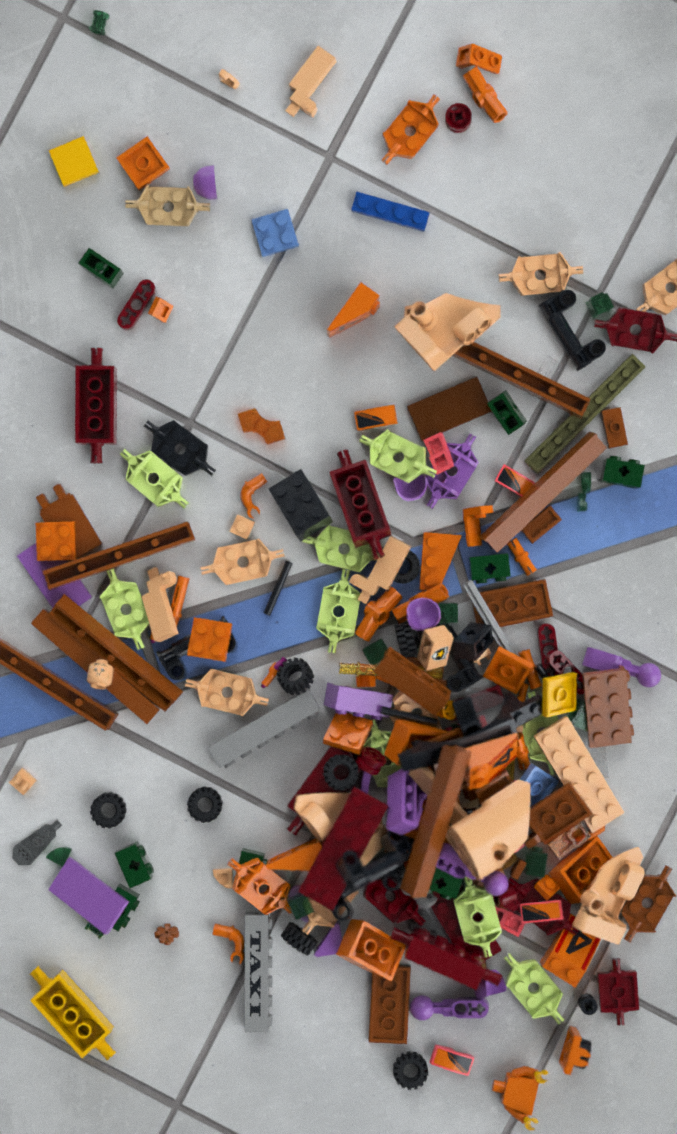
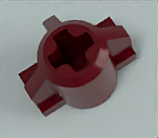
[492,885,520,912]

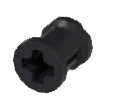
[578,993,598,1015]

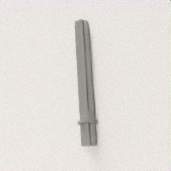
[463,580,516,654]

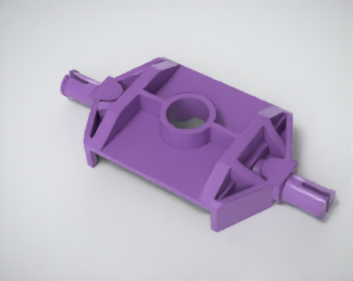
[426,433,479,509]

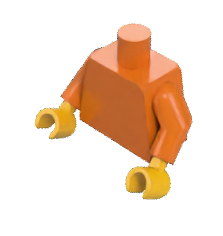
[492,1066,548,1130]

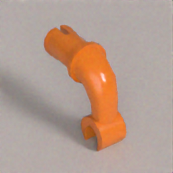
[240,473,267,519]
[212,923,245,964]

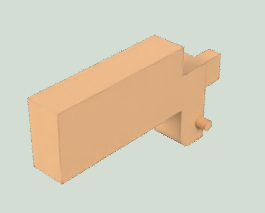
[285,46,336,118]
[349,536,411,604]
[141,567,179,642]

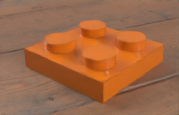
[116,136,170,190]
[36,521,77,561]
[187,617,233,662]
[483,646,533,695]
[323,713,373,755]

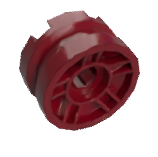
[445,103,472,133]
[355,746,387,775]

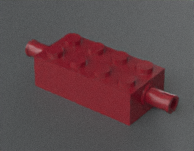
[75,347,117,464]
[329,450,392,560]
[286,746,362,836]
[390,927,502,990]

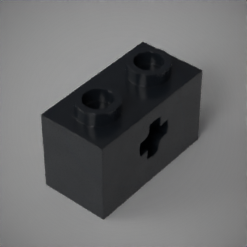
[452,622,493,661]

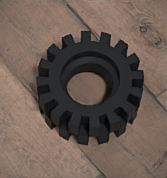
[394,550,420,584]
[395,622,417,658]
[277,657,314,695]
[323,754,359,791]
[187,786,223,823]
[90,792,127,829]
[281,922,318,956]
[393,1051,428,1090]

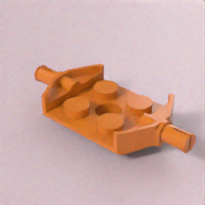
[381,94,440,165]
[228,858,294,915]

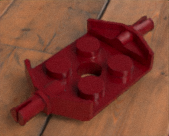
[594,307,677,354]
[508,877,579,936]
[363,878,426,927]

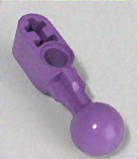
[582,647,661,688]
[436,843,508,896]
[410,995,489,1021]

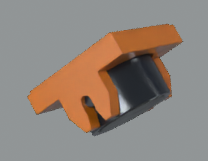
[559,1026,592,1075]

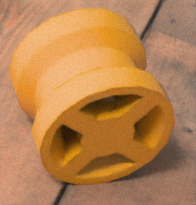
[436,700,456,720]

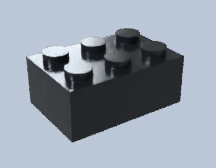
[268,469,333,542]

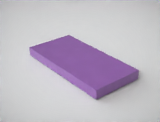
[17,543,92,608]
[48,857,129,935]

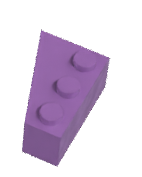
[323,682,393,720]
[387,769,427,835]

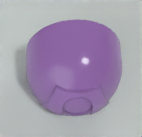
[193,165,217,200]
[393,474,428,501]
[407,598,441,631]
[474,970,507,999]

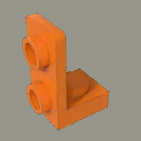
[456,43,502,74]
[463,505,493,547]

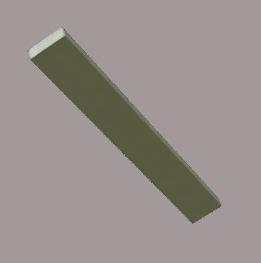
[524,353,646,474]

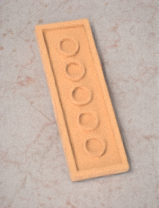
[533,715,624,833]

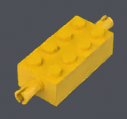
[29,966,116,1061]

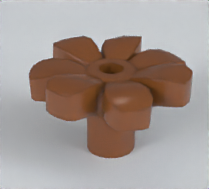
[154,923,179,945]

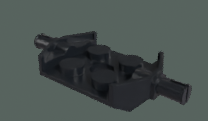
[144,420,216,476]

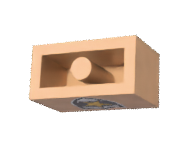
[417,625,454,671]

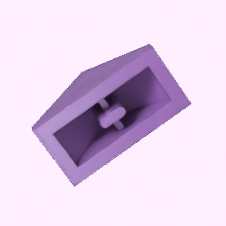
[314,920,342,957]

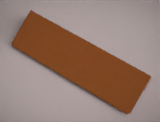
[374,647,451,715]

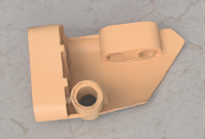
[294,792,391,866]

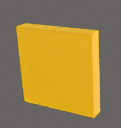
[49,136,99,187]
[542,672,577,717]

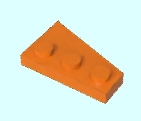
[419,532,462,590]

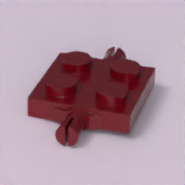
[597,958,639,1026]

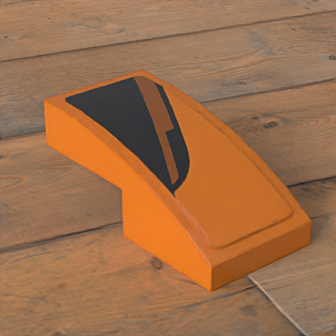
[354,405,398,431]

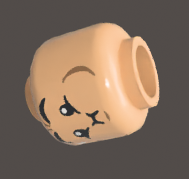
[87,659,114,690]

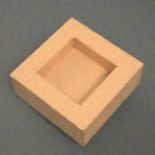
[229,514,255,539]

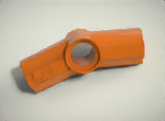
[462,66,508,123]
[392,583,449,624]
[355,587,403,642]

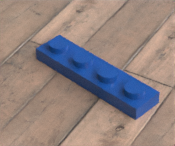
[351,191,430,232]

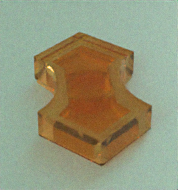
[238,408,285,445]

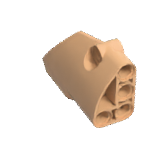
[394,293,501,372]
[446,779,530,881]
[572,847,644,945]

